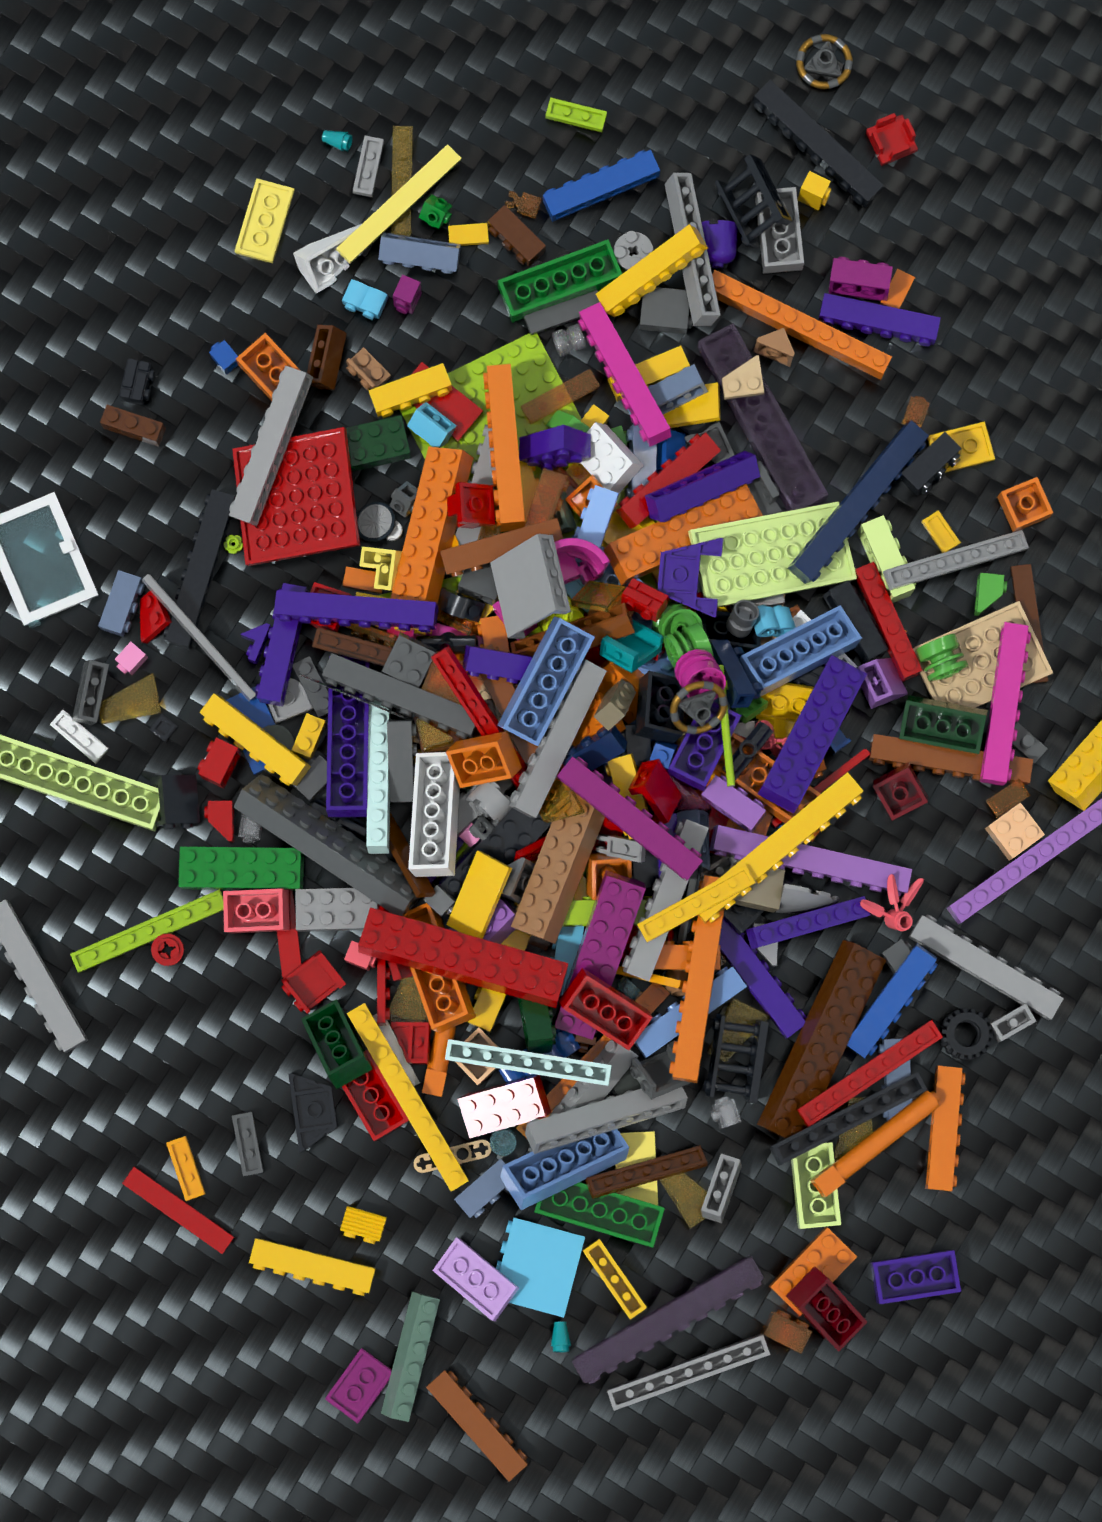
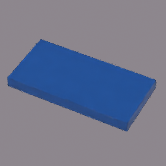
[226,686,275,775]

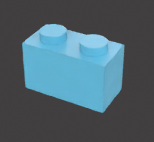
[407,402,457,448]

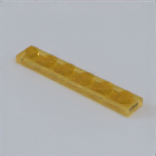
[391,126,413,237]

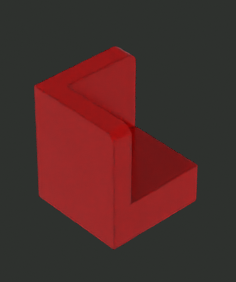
[388,961,413,982]

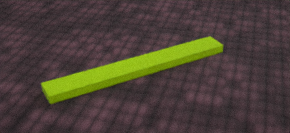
[70,889,224,973]

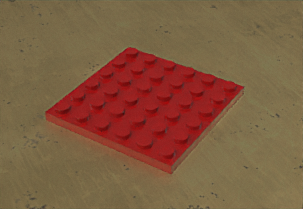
[232,427,360,566]

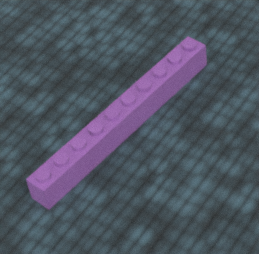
[947,798,1102,924]
[709,825,912,897]

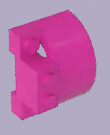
[554,538,610,585]

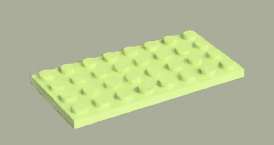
[688,502,857,607]

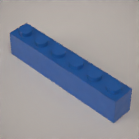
[543,150,660,222]
[847,943,938,1058]

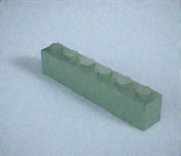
[381,1292,440,1422]

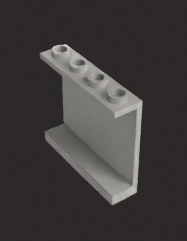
[490,534,571,639]

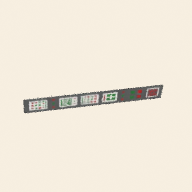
[296,674,408,719]

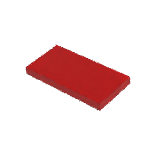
[411,362,483,442]

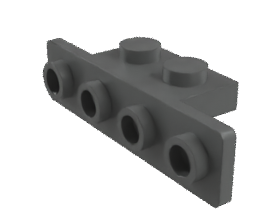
[747,461,782,516]

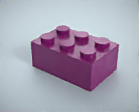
[829,257,893,301]

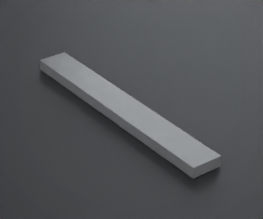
[883,530,1029,590]
[142,574,256,702]

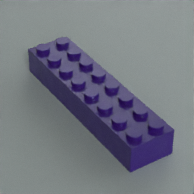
[758,655,867,814]
[326,656,371,817]

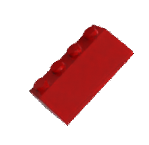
[342,1050,409,1141]

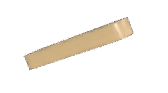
[414,1140,492,1173]

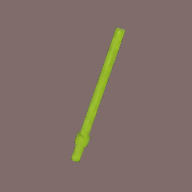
[719,665,735,787]

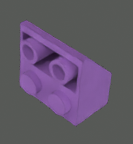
[857,658,908,709]

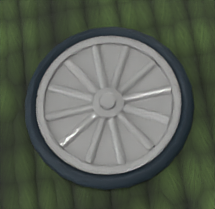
[357,502,396,542]

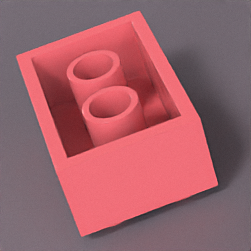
[223,889,290,933]

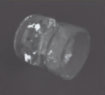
[552,323,586,357]

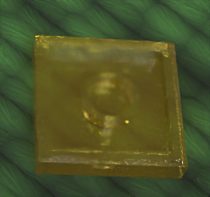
[571,580,626,612]

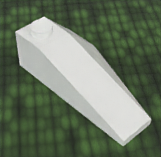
[293,223,366,293]

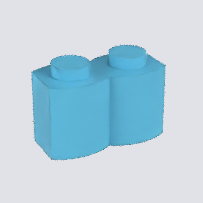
[342,279,388,320]
[754,605,796,637]

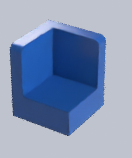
[828,729,851,755]

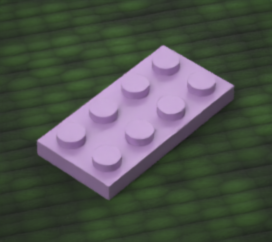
[432,1237,519,1321]

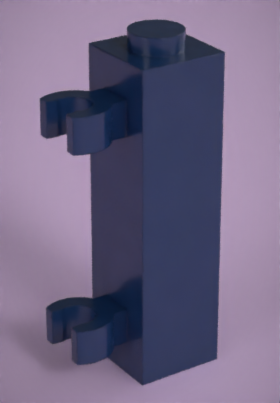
[710,640,764,708]

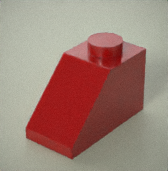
[204,801,234,843]

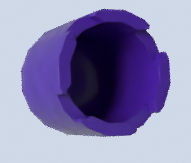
[701,220,738,268]

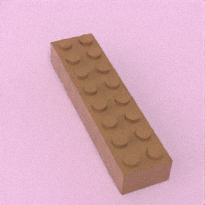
[511,786,605,944]

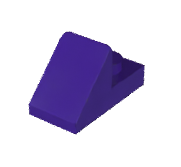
[241,623,271,665]

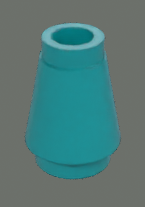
[322,130,353,151]
[551,1322,571,1352]

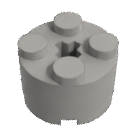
[614,231,653,274]
[466,782,512,826]

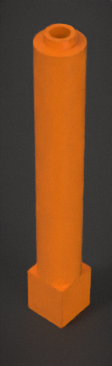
[422,982,465,1097]
[810,1090,940,1197]

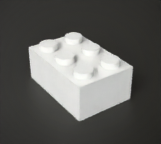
[580,422,644,493]

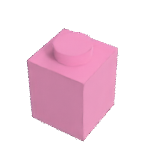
[115,642,148,675]

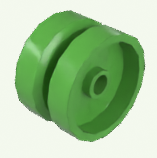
[652,602,703,644]

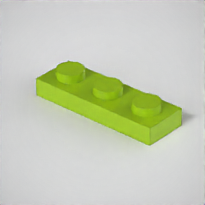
[545,98,607,132]

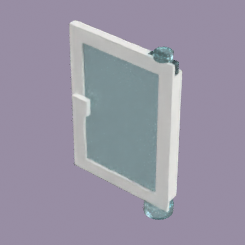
[0,492,99,628]

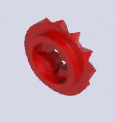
[151,933,184,966]

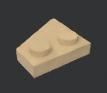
[722,355,764,400]

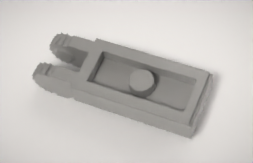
[596,834,646,862]

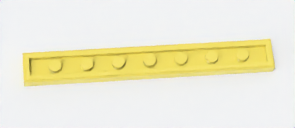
[336,144,461,264]

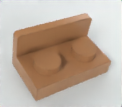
[346,347,391,391]

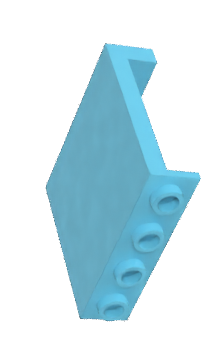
[496,1217,585,1318]

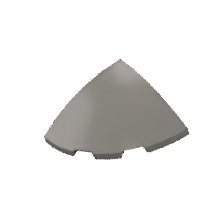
[776,884,840,914]

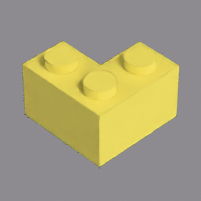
[360,547,402,591]

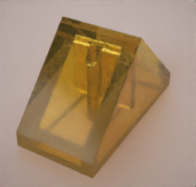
[416,719,454,753]

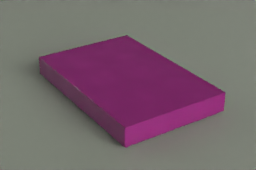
[325,1348,392,1423]

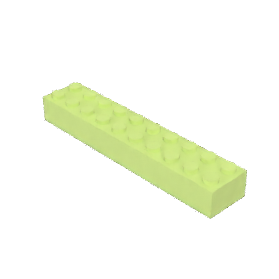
[0,735,161,831]

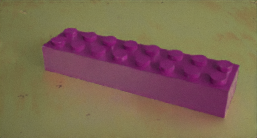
[557,756,703,881]
[553,870,646,1040]

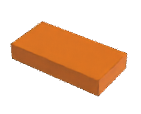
[880,269,915,309]
[342,566,383,594]

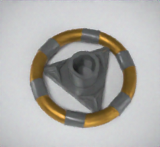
[796,34,853,89]
[670,680,728,734]

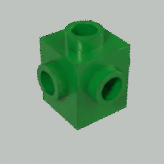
[418,194,453,229]

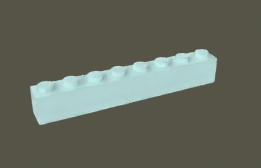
[366,700,391,854]
[445,1039,612,1086]

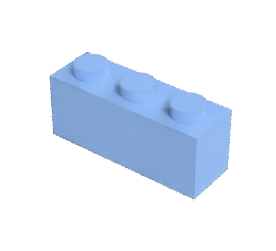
[574,485,619,548]

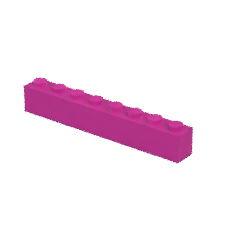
[578,302,671,447]
[980,622,1031,786]

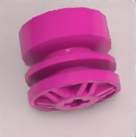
[674,649,726,700]

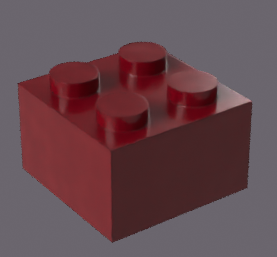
[873,762,928,821]

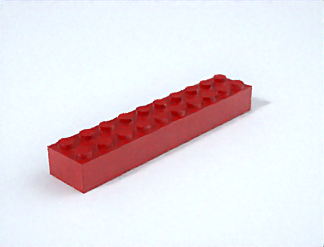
[358,907,569,1008]

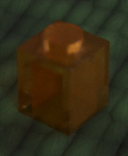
[902,396,930,428]

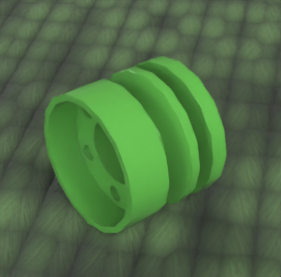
[664,623,713,669]
[916,634,968,682]

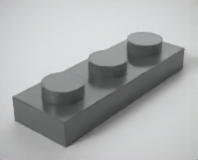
[293,656,328,718]
[232,1112,264,1176]

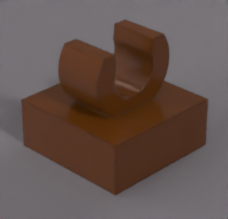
[575,1035,597,1054]

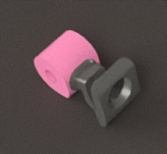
[458,814,495,847]

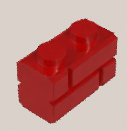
[621,578,669,622]

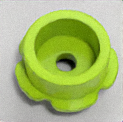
[224,535,243,554]

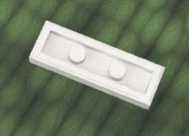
[50,710,109,764]

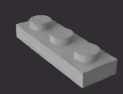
[353,136,384,197]

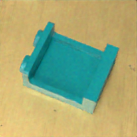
[599,619,663,673]

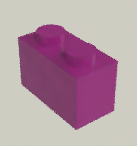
[393,274,422,314]

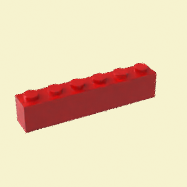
[616,432,721,529]
[855,562,923,682]

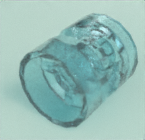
[615,975,643,1001]
[490,1128,516,1156]

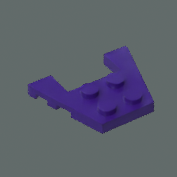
[657,538,724,617]

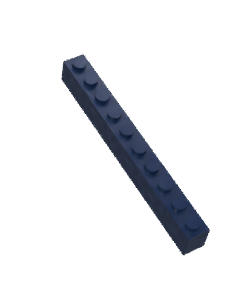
[787,420,929,584]

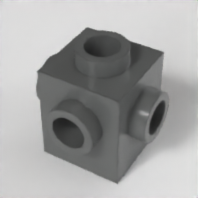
[390,481,418,517]

